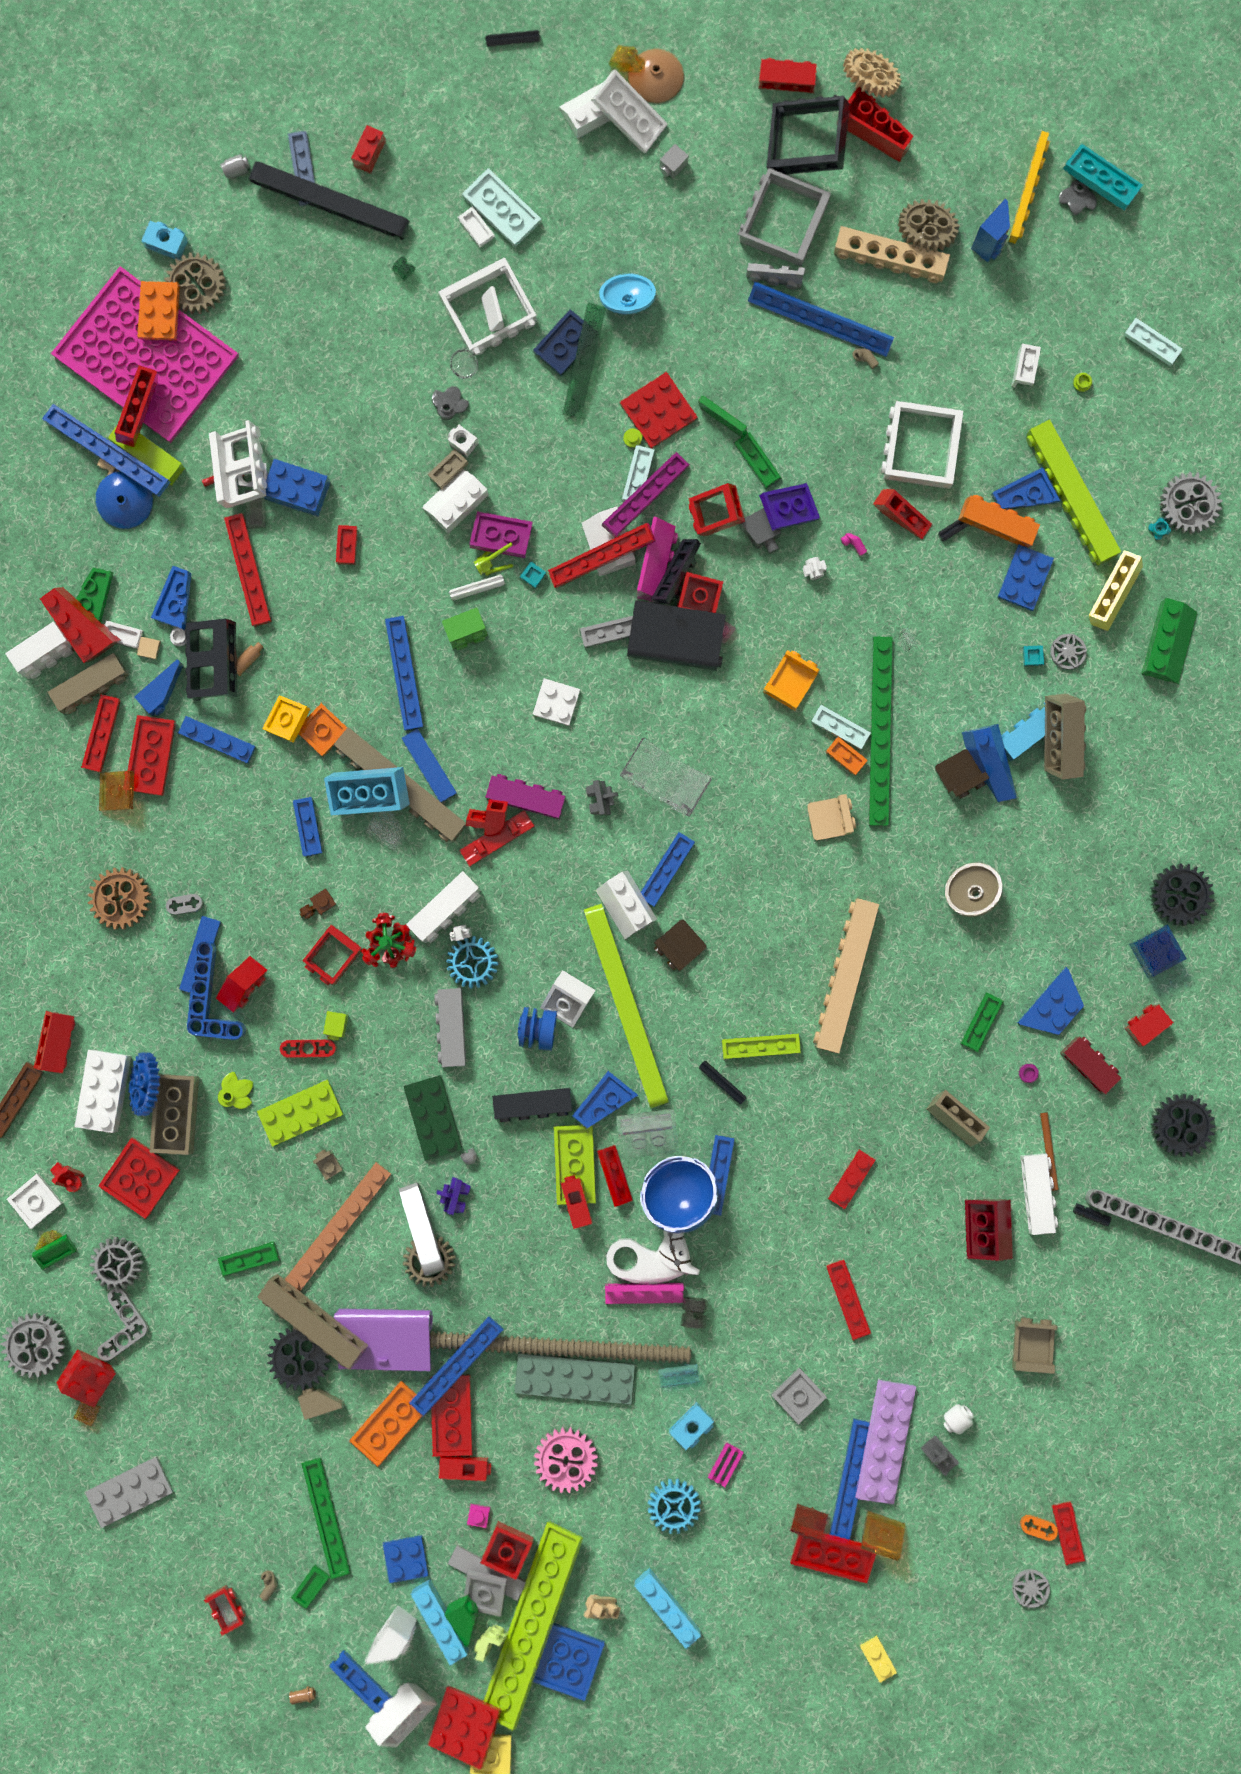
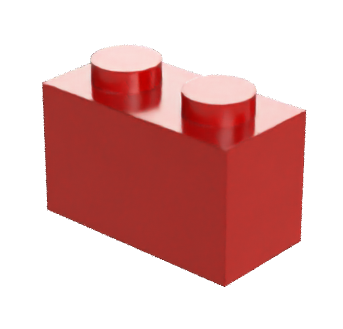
[351,125,386,174]
[1125,1004,1173,1047]

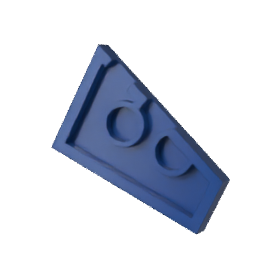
[991,467,1060,510]
[572,1071,638,1129]

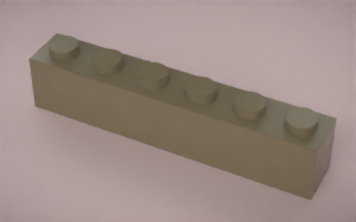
[257,1274,369,1369]

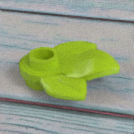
[217,1072,253,1109]

